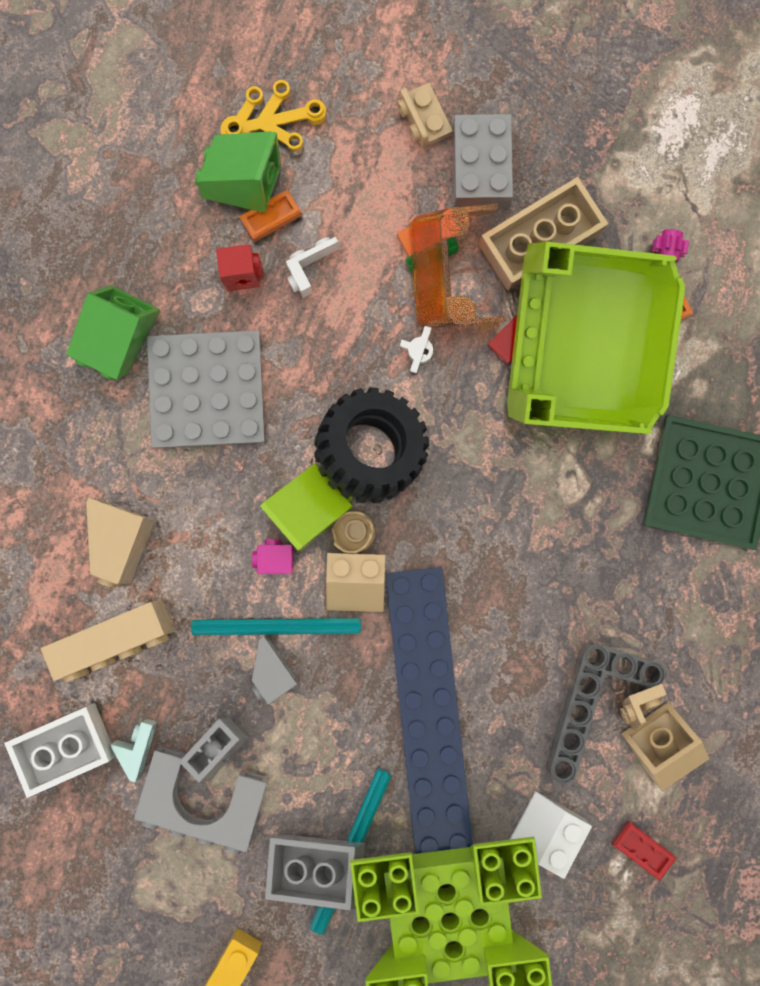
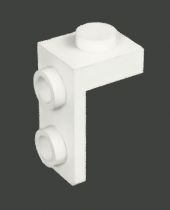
[286,237,340,298]

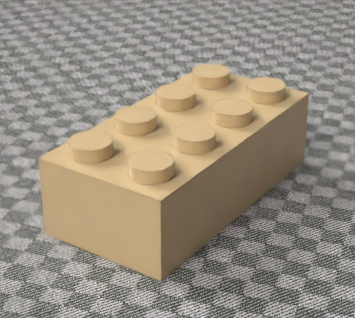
[478,177,608,291]
[40,600,175,683]

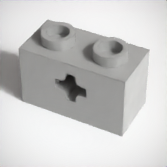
[179,717,249,783]

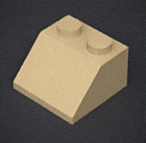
[326,553,385,612]
[621,702,709,791]

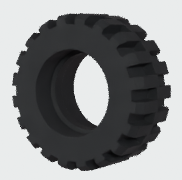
[314,387,429,503]

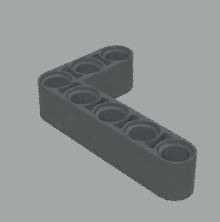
[547,643,666,784]

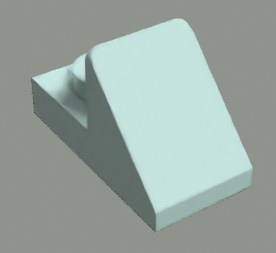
[111,719,158,782]

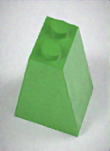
[195,131,281,213]
[66,285,160,380]

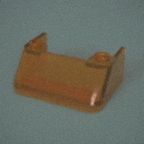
[409,204,506,329]

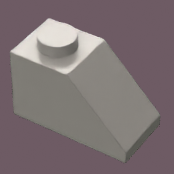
[252,635,299,705]

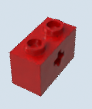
[216,244,264,292]

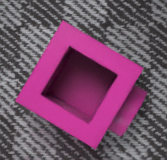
[252,539,294,574]

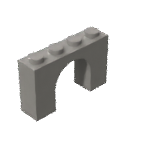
[134,746,269,854]

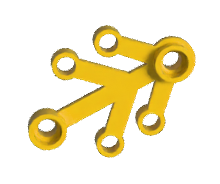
[220,80,327,152]

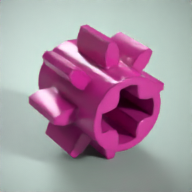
[652,229,689,263]

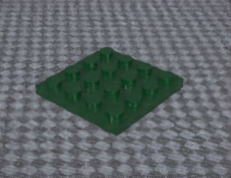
[642,415,760,550]

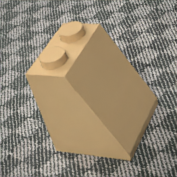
[86,498,155,588]

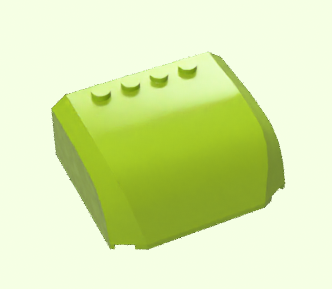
[507,241,685,434]

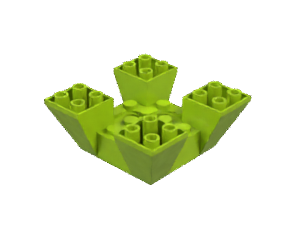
[350,836,552,986]

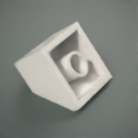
[510,791,592,879]

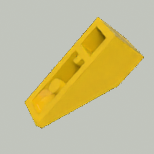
[204,928,262,986]

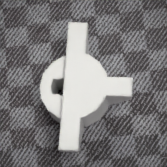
[399,326,433,373]

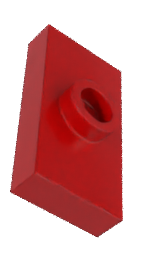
[611,820,677,881]

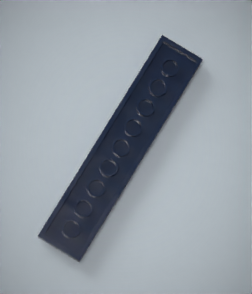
[386,567,473,854]

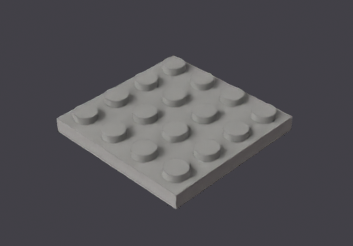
[147,330,265,449]

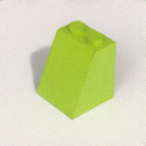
[260,463,353,552]

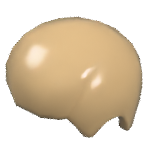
[332,511,375,554]

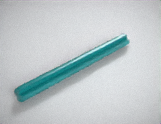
[191,618,361,635]
[310,769,391,935]

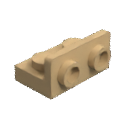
[397,83,453,149]
[620,684,667,729]

